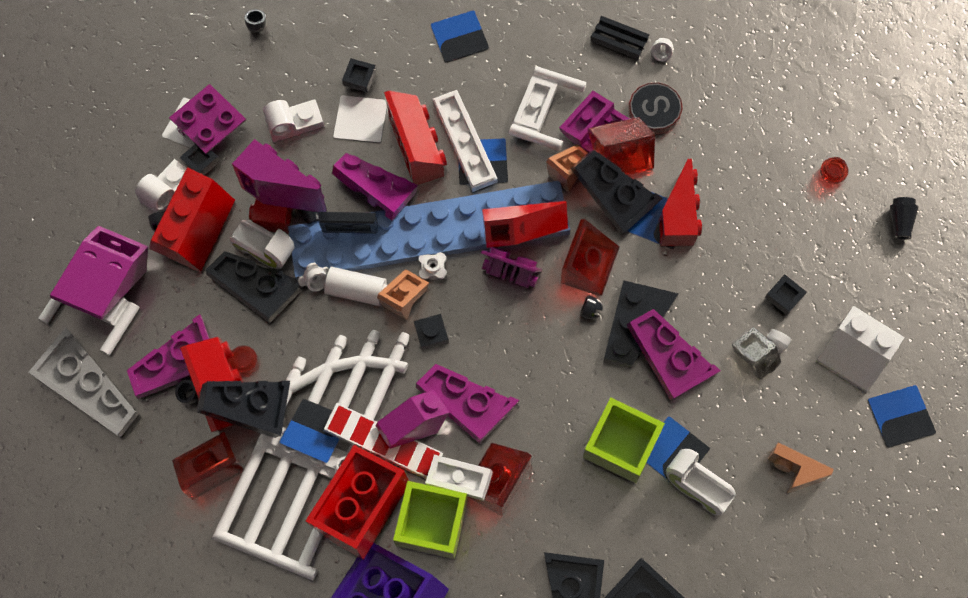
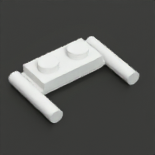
[509,66,587,151]
[38,297,140,356]

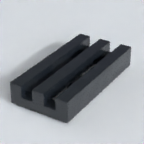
[590,16,650,60]
[318,212,378,234]

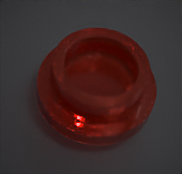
[820,157,849,184]
[229,345,258,374]

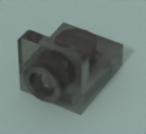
[732,328,781,379]

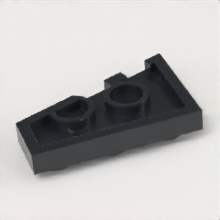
[570,150,663,234]
[205,251,306,323]
[603,280,679,368]
[197,381,290,438]
[544,552,604,598]
[605,558,684,598]

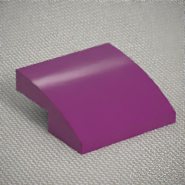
[559,91,636,160]

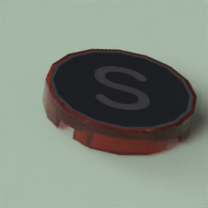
[628,82,683,134]

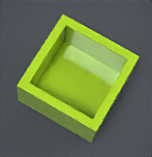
[583,397,665,484]
[393,481,468,559]

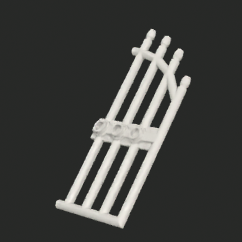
[211,330,410,581]

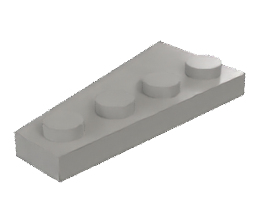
[28,327,139,438]

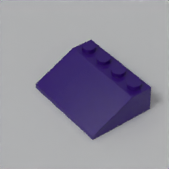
[331,543,449,598]

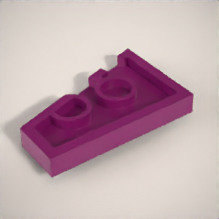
[332,153,418,221]
[626,309,721,400]
[127,314,210,399]
[415,364,519,444]

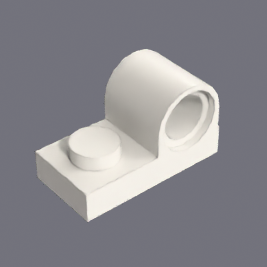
[263,99,324,143]
[135,159,187,213]
[425,455,493,501]

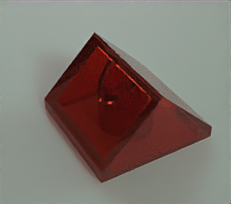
[588,117,655,175]
[561,219,620,296]
[172,432,244,500]
[469,442,532,516]

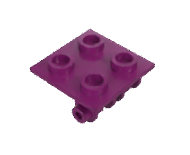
[169,84,246,154]
[481,247,542,288]

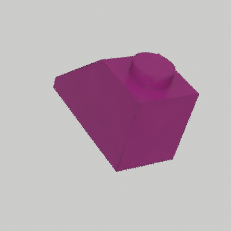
[375,390,449,449]

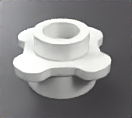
[419,252,447,280]
[298,263,329,291]

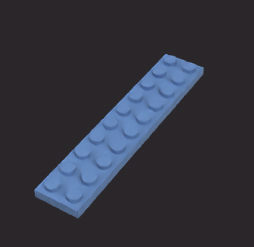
[288,181,570,278]

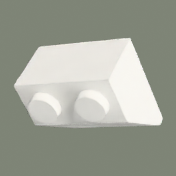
[816,306,905,393]

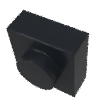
[342,58,377,92]
[180,144,220,175]
[765,274,807,315]
[414,314,449,350]

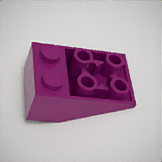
[232,139,327,212]
[50,226,148,320]

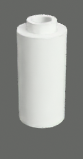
[324,267,387,306]

